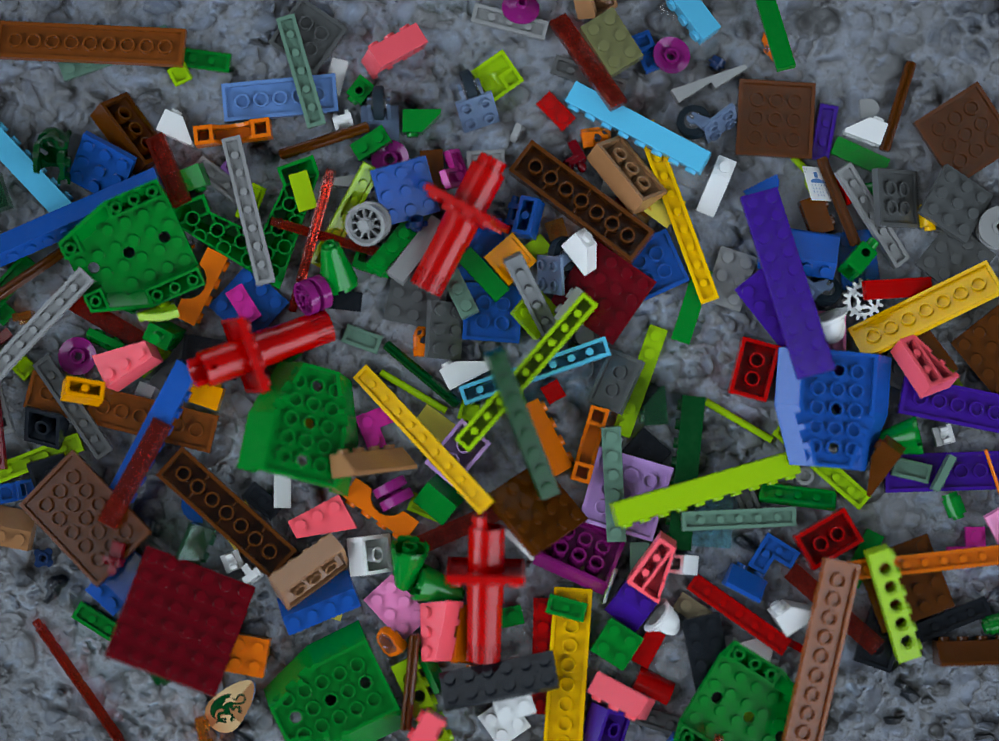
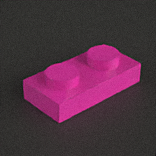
[225,283,262,324]

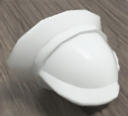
[818,307,850,344]
[644,598,680,635]

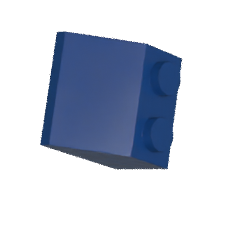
[721,562,768,603]

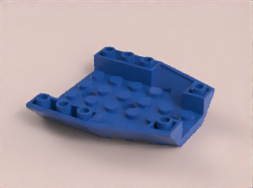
[774,347,892,471]

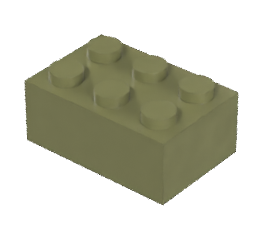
[579,7,644,79]

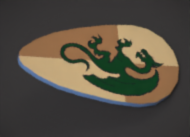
[205,679,255,733]

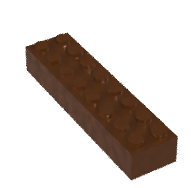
[508,140,655,265]
[156,446,297,577]

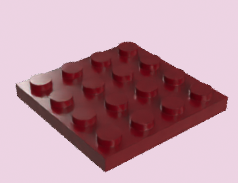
[551,239,657,345]

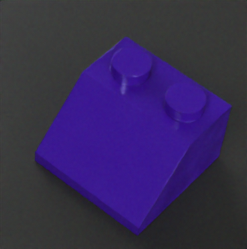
[604,579,657,632]
[583,702,630,741]

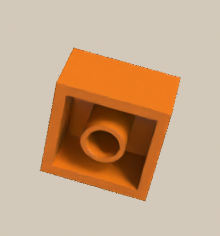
[225,632,272,678]

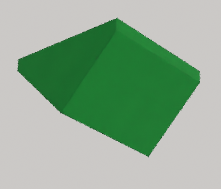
[413,474,465,526]

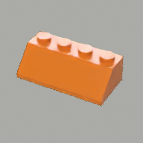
[526,398,574,477]

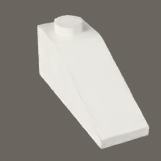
[696,155,737,218]
[439,360,489,391]

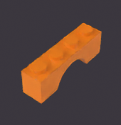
[193,117,274,149]
[177,247,230,326]
[570,405,610,484]
[343,477,420,539]

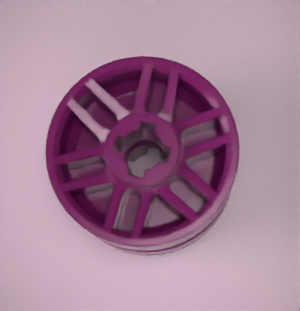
[293,275,333,316]
[373,474,414,512]

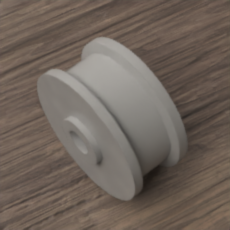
[345,201,392,246]
[975,206,999,250]

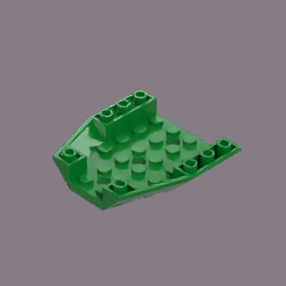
[58,178,206,313]
[237,361,359,496]
[263,620,402,741]
[673,640,794,741]

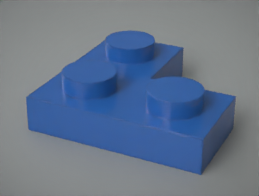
[747,532,801,575]

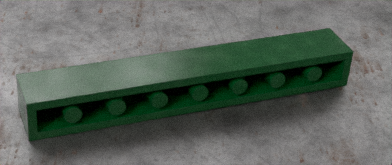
[483,346,560,501]
[665,395,706,551]

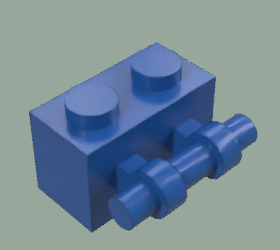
[503,195,545,240]

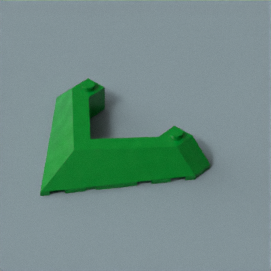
[172,155,320,289]

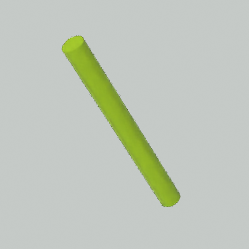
[379,369,448,414]
[705,398,774,443]

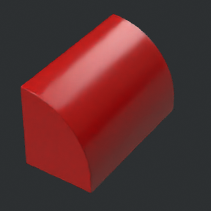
[631,666,676,706]

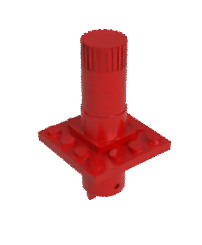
[410,152,511,297]
[186,310,336,393]
[446,512,525,664]

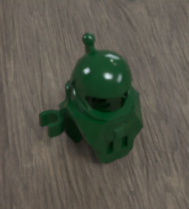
[32,127,72,184]

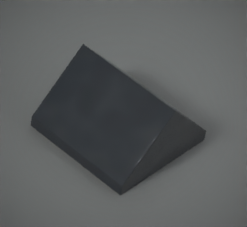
[24,405,70,450]

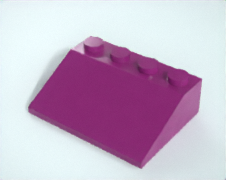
[532,523,627,595]

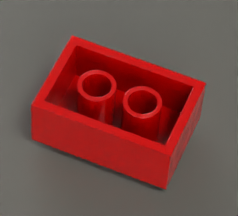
[727,336,781,403]
[792,507,864,570]

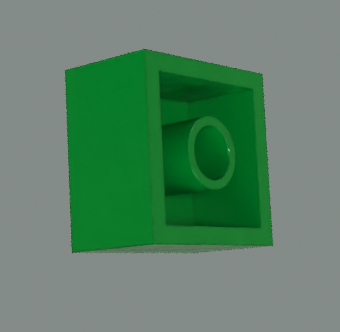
[589,616,644,671]

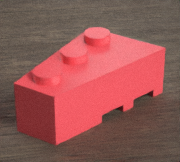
[361,23,428,80]
[890,335,960,398]
[92,341,164,392]
[287,494,358,539]
[626,531,677,604]
[420,601,464,662]
[587,671,656,721]
[407,707,448,741]

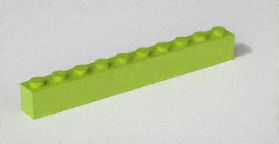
[454,292,598,452]
[609,452,801,529]

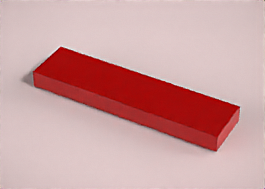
[861,277,932,300]

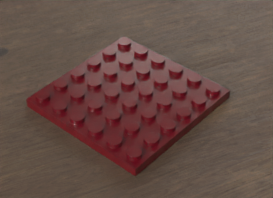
[104,546,256,698]

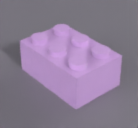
[424,418,491,488]

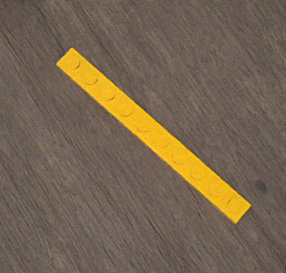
[644,119,719,305]
[352,364,494,515]

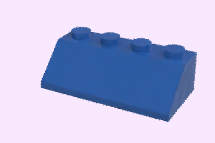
[757,228,840,280]
[277,569,362,636]

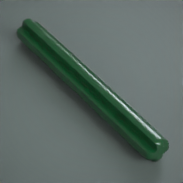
[383,341,460,408]

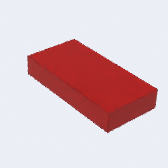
[631,631,666,669]

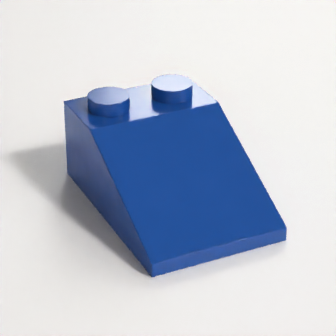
[85,550,142,616]

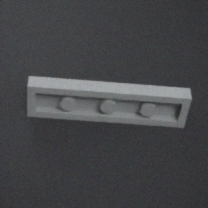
[471,3,549,41]

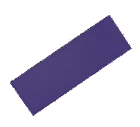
[811,103,839,161]

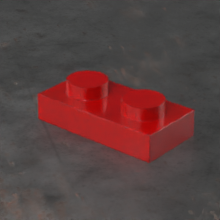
[536,91,576,132]

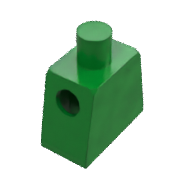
[836,237,879,282]
[142,320,186,351]

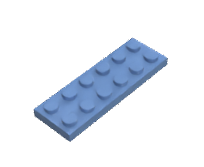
[221,73,339,123]

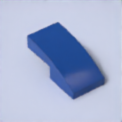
[632,29,659,74]
[0,479,34,504]

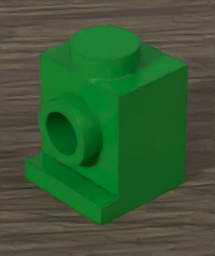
[346,74,375,106]

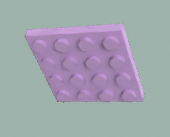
[581,446,674,542]

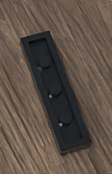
[915,596,992,643]

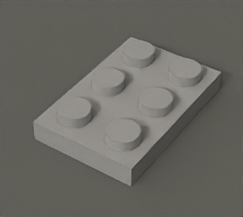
[709,246,758,312]

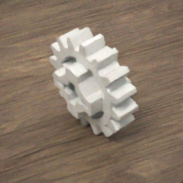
[841,278,883,320]

